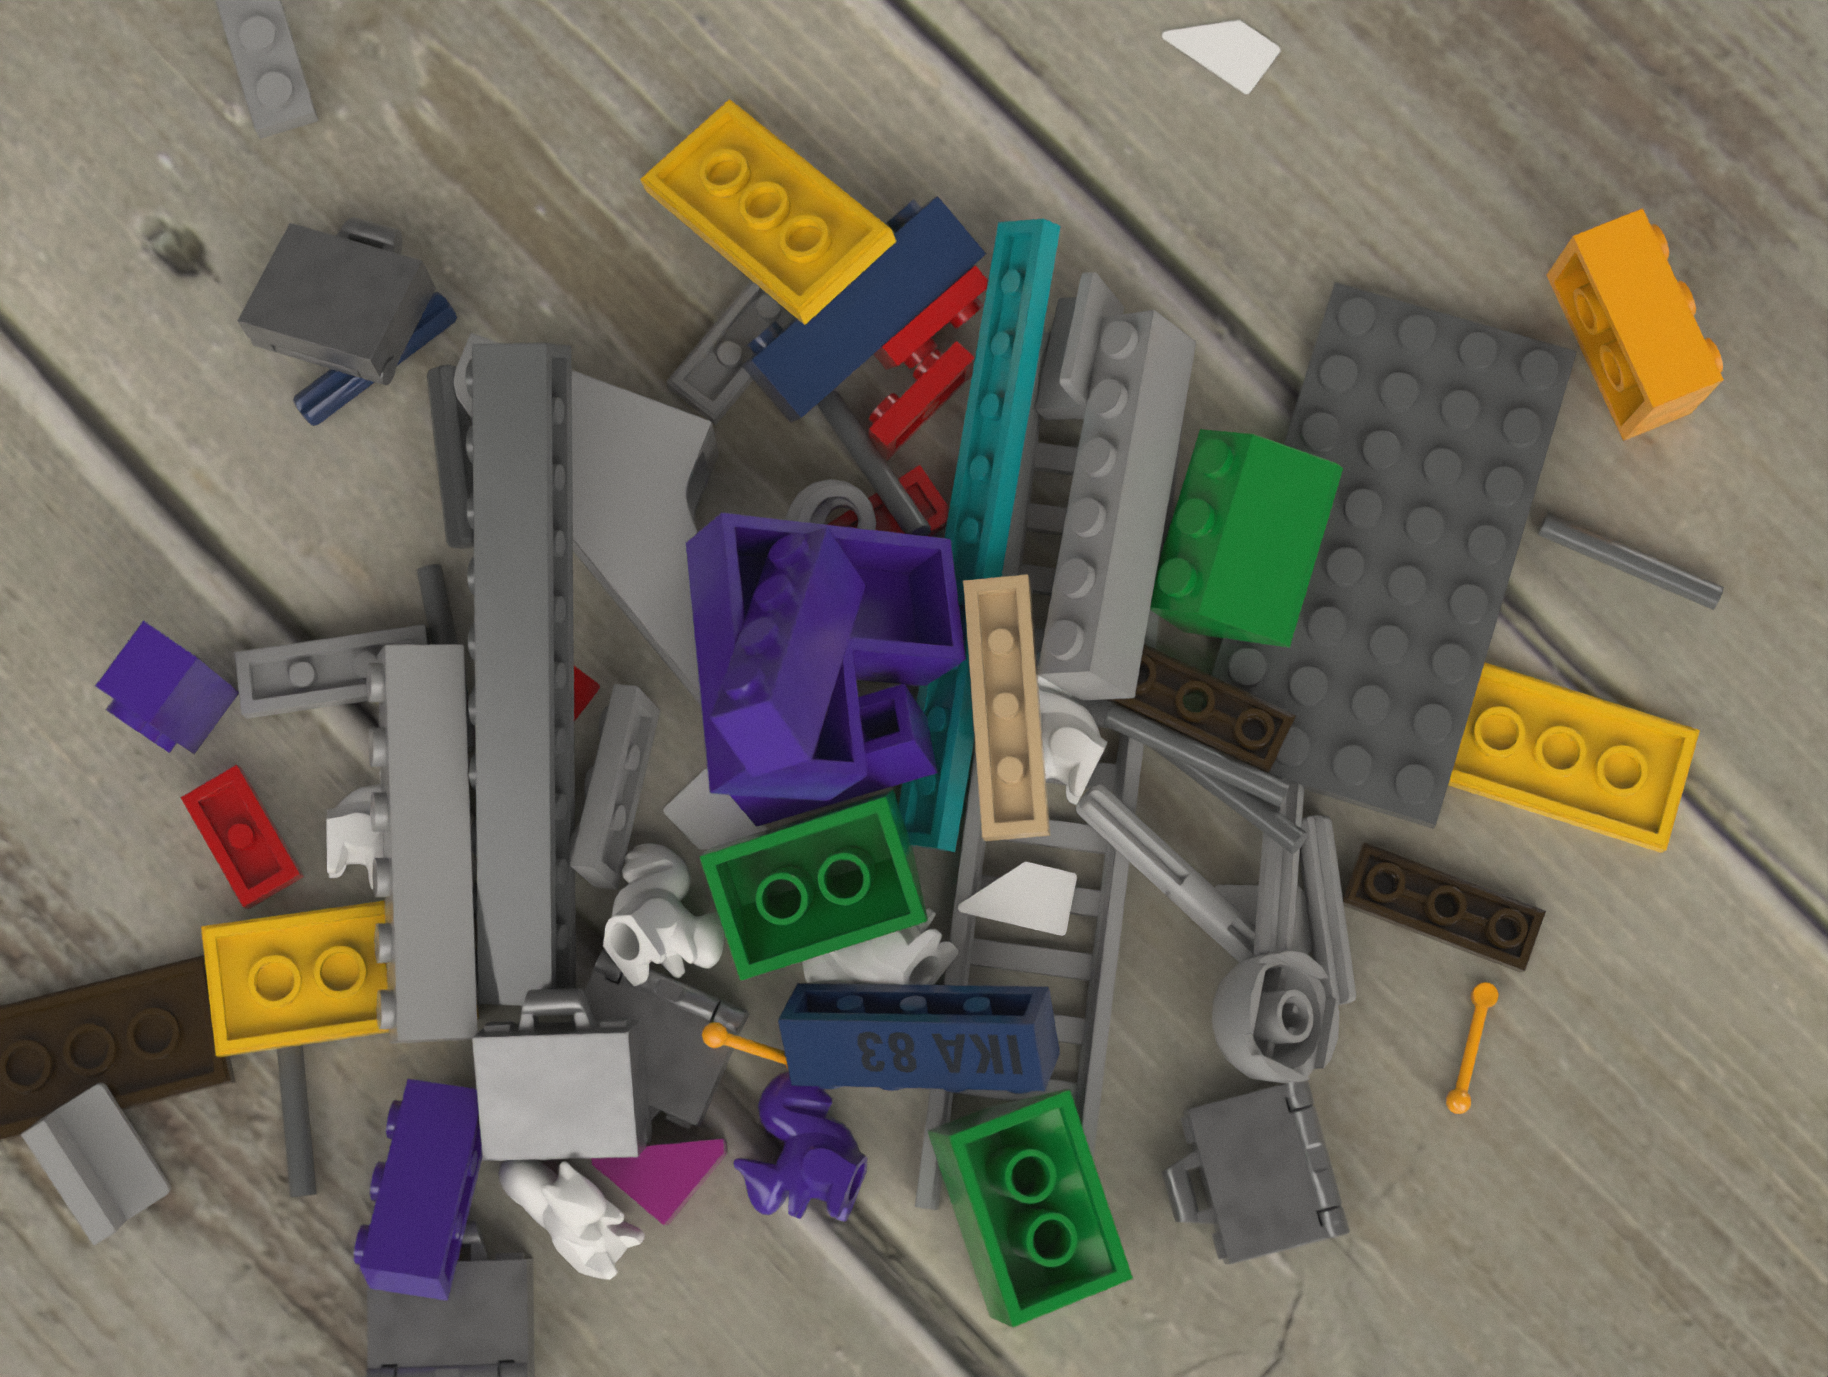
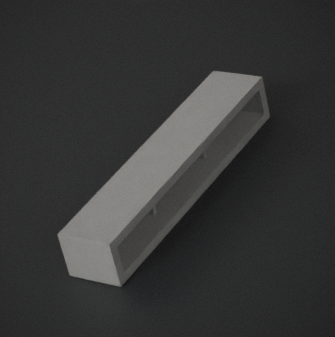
[1037,310,1196,701]
[367,644,478,1044]

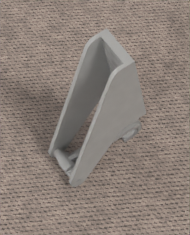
[453,333,876,705]

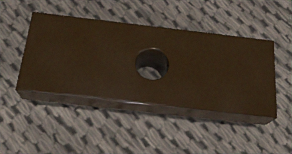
[1105,644,1296,773]
[1342,842,1546,973]

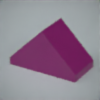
[591,1139,728,1226]

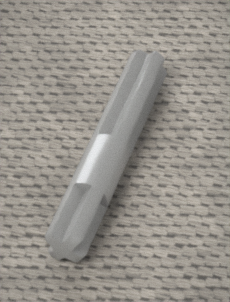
[1076,785,1256,962]

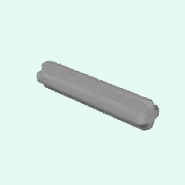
[1253,778,1304,956]
[1299,815,1357,1005]

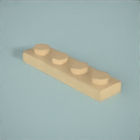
[963,574,1050,841]

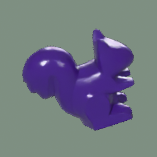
[733,1071,868,1222]

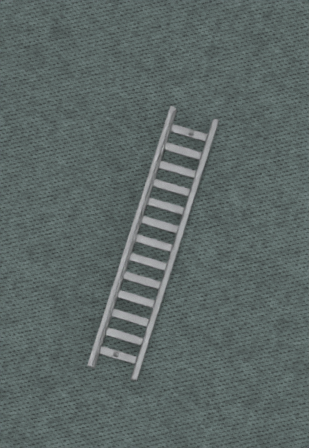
[915,327,1184,1210]

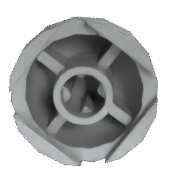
[1212,950,1339,1083]

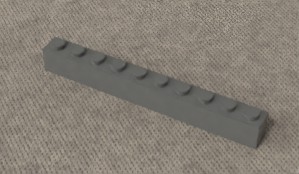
[465,343,576,1006]

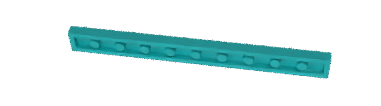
[899,218,1061,852]

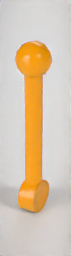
[1446,982,1499,1114]
[702,1022,788,1069]

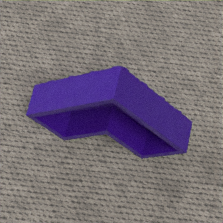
[686,513,966,801]

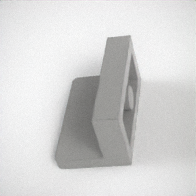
[1035,272,1124,420]
[21,1083,171,1246]

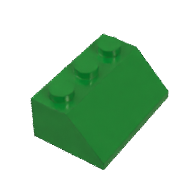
[1150,429,1343,648]
[699,789,928,981]
[927,1089,1133,1328]

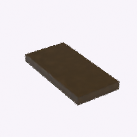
[0,955,235,1142]

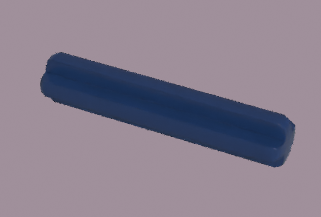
[293,292,457,426]

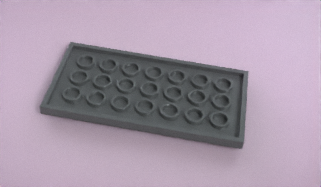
[1200,282,1577,829]

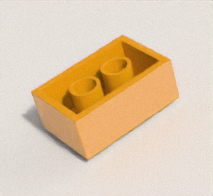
[1546,208,1724,441]

